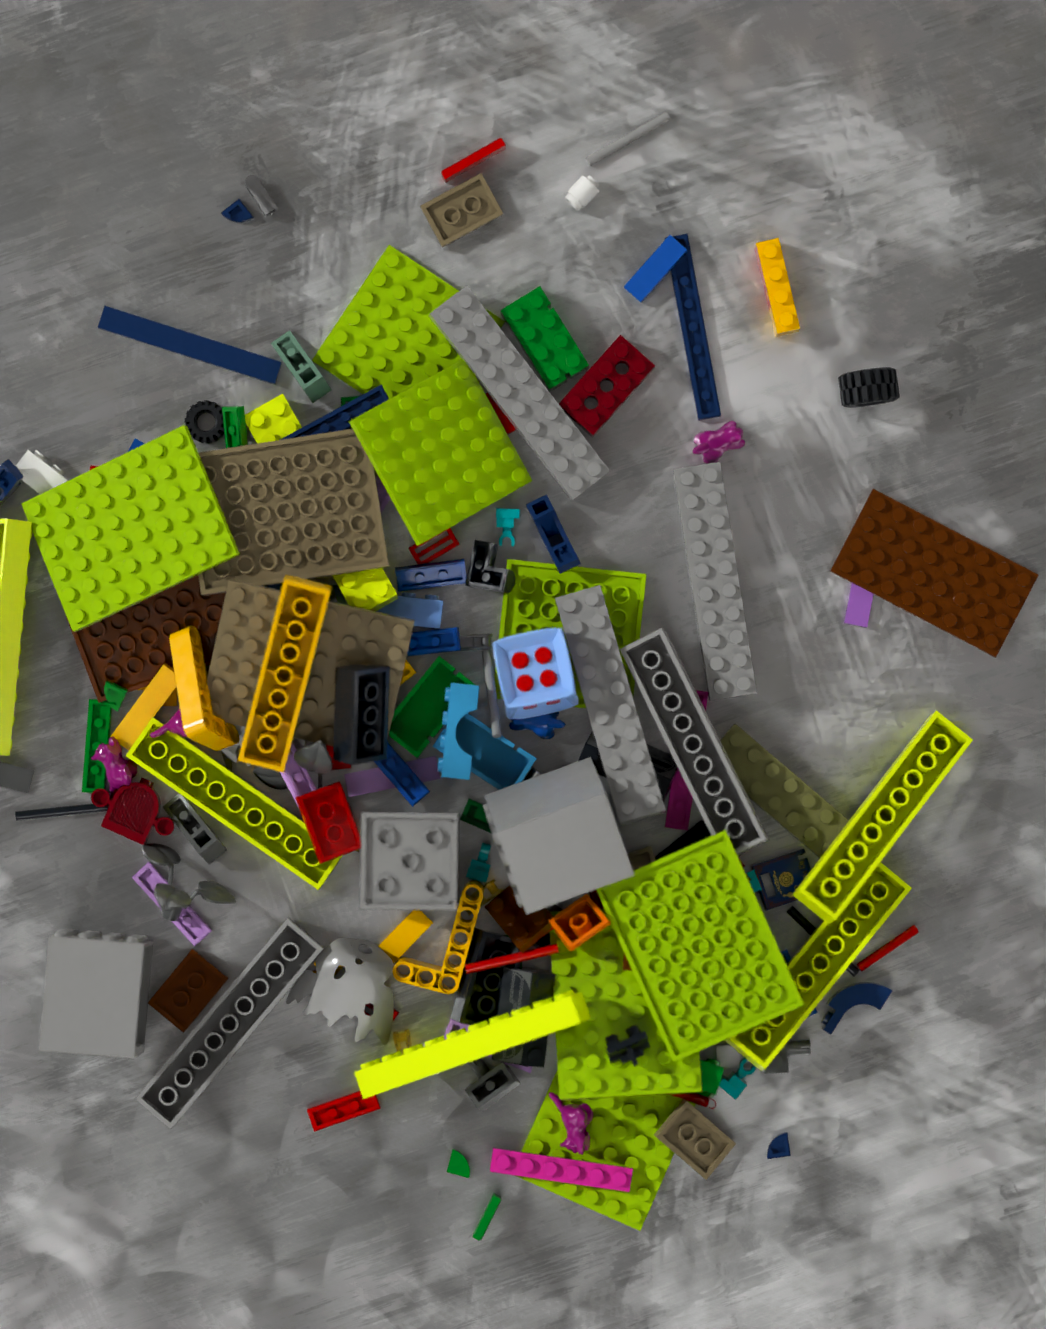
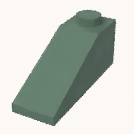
[271,330,331,403]

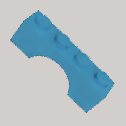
[437,683,480,780]

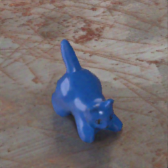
[509,712,566,740]

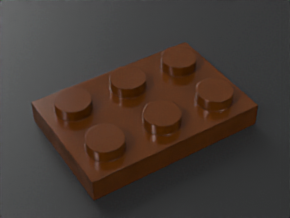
[485,884,554,953]
[148,949,229,1033]

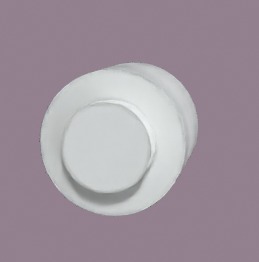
[565,175,599,210]

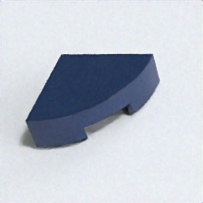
[221,199,254,223]
[767,1132,791,1159]

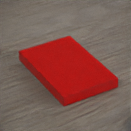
[295,781,361,864]

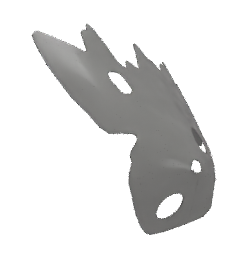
[286,938,394,1045]

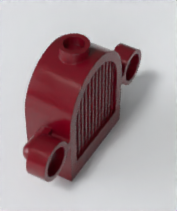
[91,777,175,845]

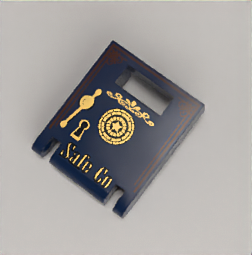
[751,849,811,911]

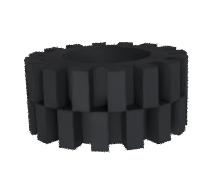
[185,400,225,444]

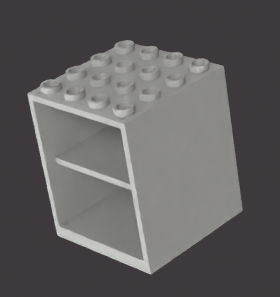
[483,757,634,914]
[360,812,460,910]
[39,929,153,1059]

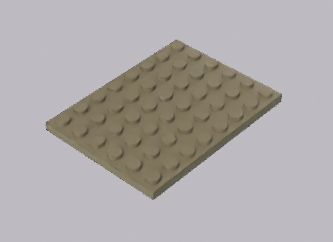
[198,429,389,596]
[206,579,414,746]

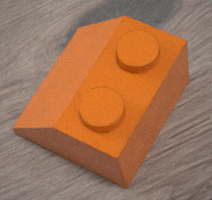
[548,893,611,951]

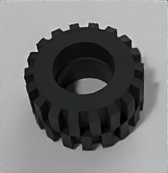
[838,367,900,408]

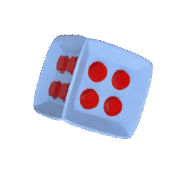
[492,628,578,719]

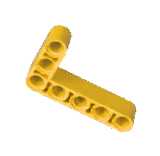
[169,626,239,751]
[393,880,484,994]

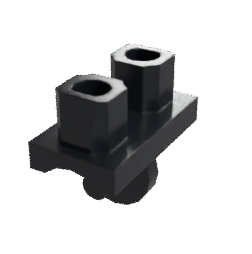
[605,1025,650,1067]

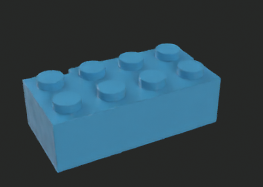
[433,713,537,790]

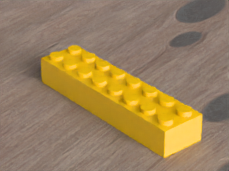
[238,574,332,772]

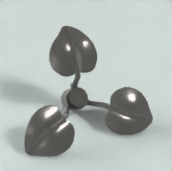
[253,740,354,815]
[142,843,236,921]

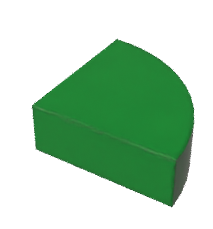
[104,680,128,712]
[447,1149,470,1178]

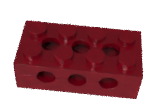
[559,335,655,438]

